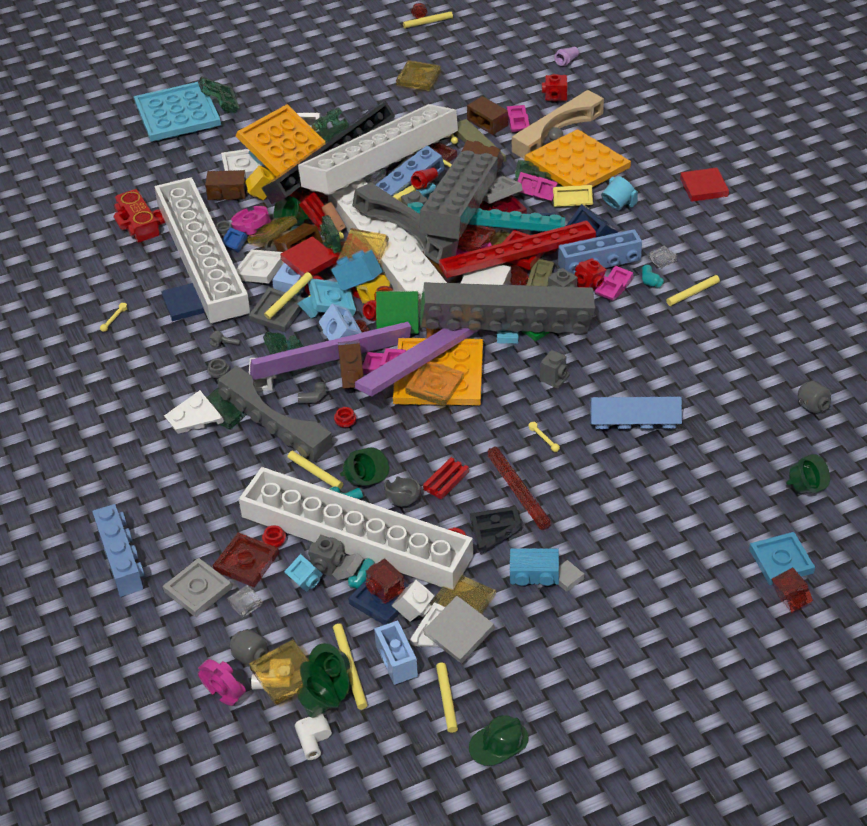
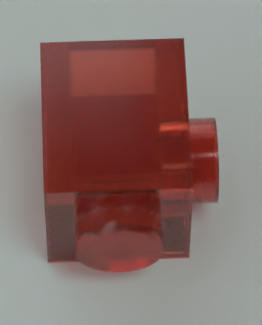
[365,558,404,603]
[772,567,813,613]

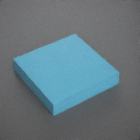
[308,278,356,316]

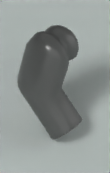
[298,382,327,404]

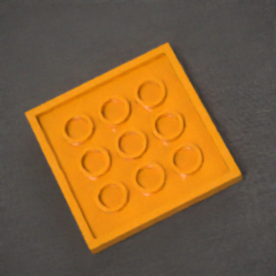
[235,104,325,177]
[524,129,631,187]
[393,338,483,405]

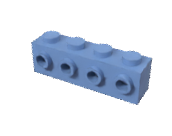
[375,146,445,196]
[558,229,642,275]
[590,397,682,429]
[92,504,144,597]

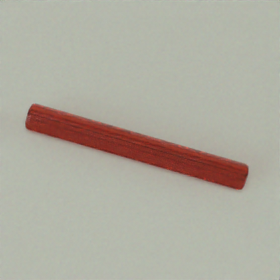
[488,446,551,530]

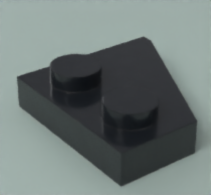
[470,506,521,554]

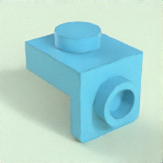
[285,554,323,592]

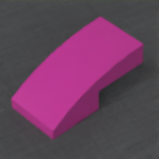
[507,105,529,132]
[517,172,557,201]
[595,266,634,300]
[362,348,406,374]

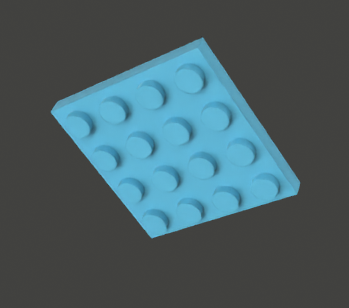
[134,81,221,142]

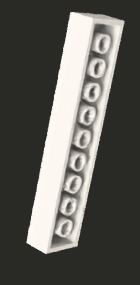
[298,104,458,195]
[155,177,250,323]
[328,178,447,318]
[239,467,473,591]

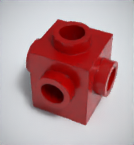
[542,74,567,101]
[575,258,607,291]

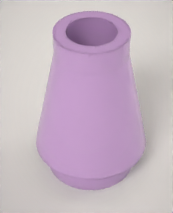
[554,47,579,66]

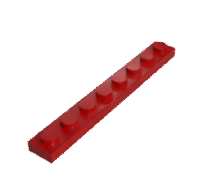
[439,221,596,278]

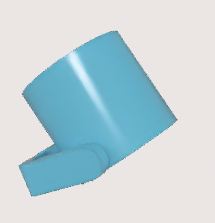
[601,176,638,210]

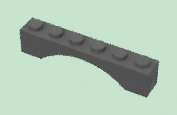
[352,182,459,264]
[218,366,332,463]

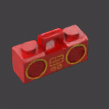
[113,189,160,243]

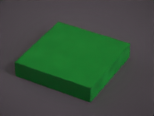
[376,291,419,333]

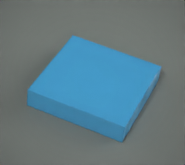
[749,532,815,585]

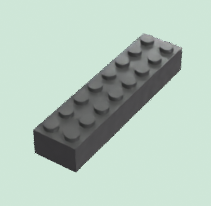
[419,151,498,239]
[420,282,595,334]

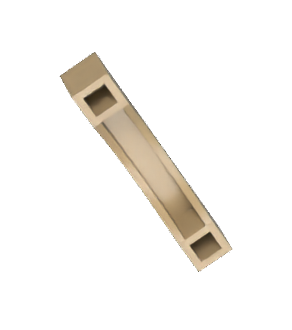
[512,90,604,159]

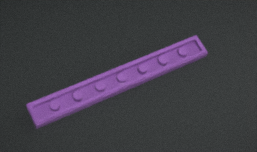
[250,322,411,380]
[355,328,479,397]

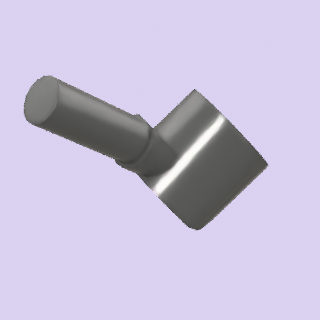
[209,331,240,347]

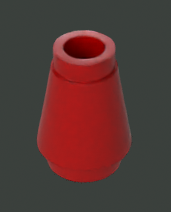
[411,168,438,189]

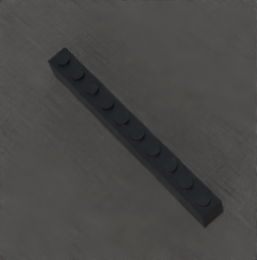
[261,101,395,204]

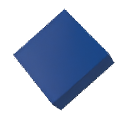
[222,227,248,253]

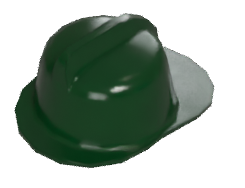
[273,196,310,228]
[340,447,389,486]
[786,454,830,493]
[309,643,350,702]
[297,661,340,718]
[469,715,528,766]

